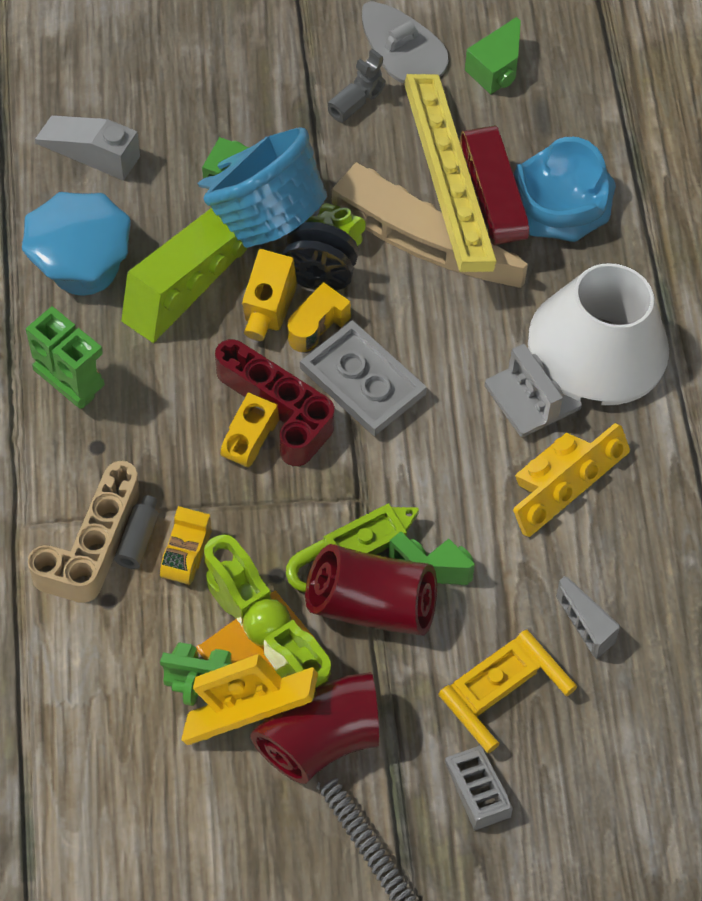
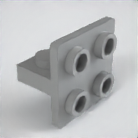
[485,344,582,437]

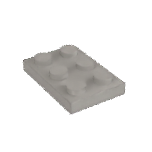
[300,320,427,437]

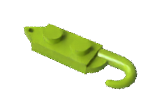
[286,503,419,592]

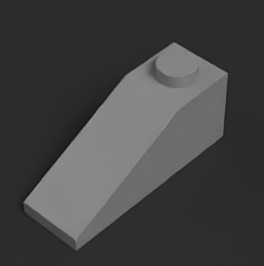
[35,115,140,181]

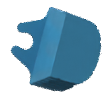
[198,127,327,248]

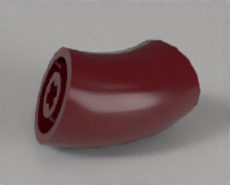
[305,544,437,636]
[250,672,380,784]

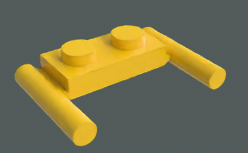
[438,629,577,753]

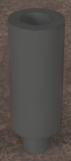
[114,495,159,569]

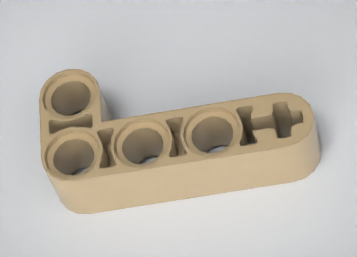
[27,461,140,603]

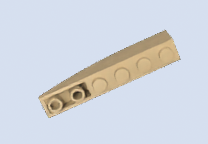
[332,162,528,288]

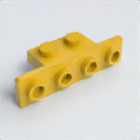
[513,423,630,537]
[181,654,318,745]

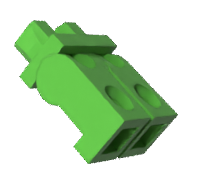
[25,306,105,409]

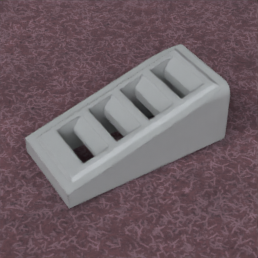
[556,576,620,659]
[444,745,513,831]

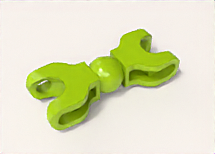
[204,534,331,687]

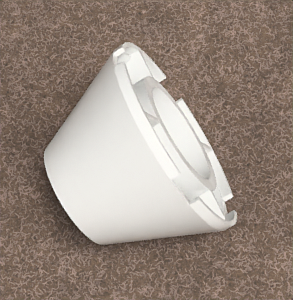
[528,263,669,405]

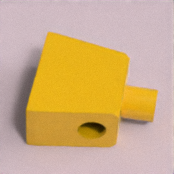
[242,248,297,341]

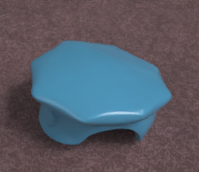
[513,136,616,242]
[22,192,131,296]

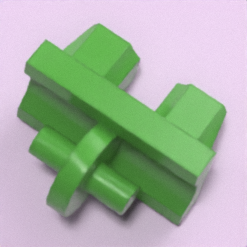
[160,642,232,706]

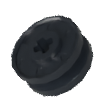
[282,222,359,291]

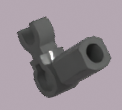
[328,49,386,123]

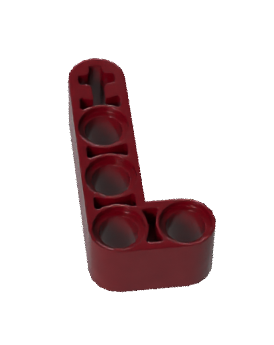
[460,125,529,245]
[215,339,335,466]

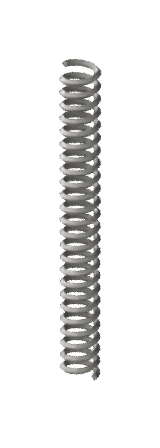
[317,778,416,901]

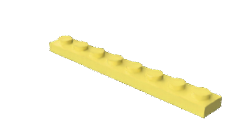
[404,74,497,272]

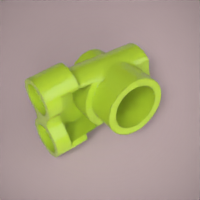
[306,203,366,246]

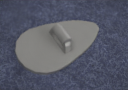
[362,1,448,83]

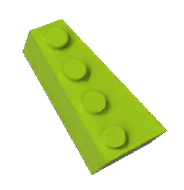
[121,208,248,344]

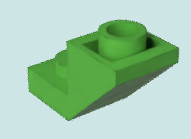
[389,531,475,585]

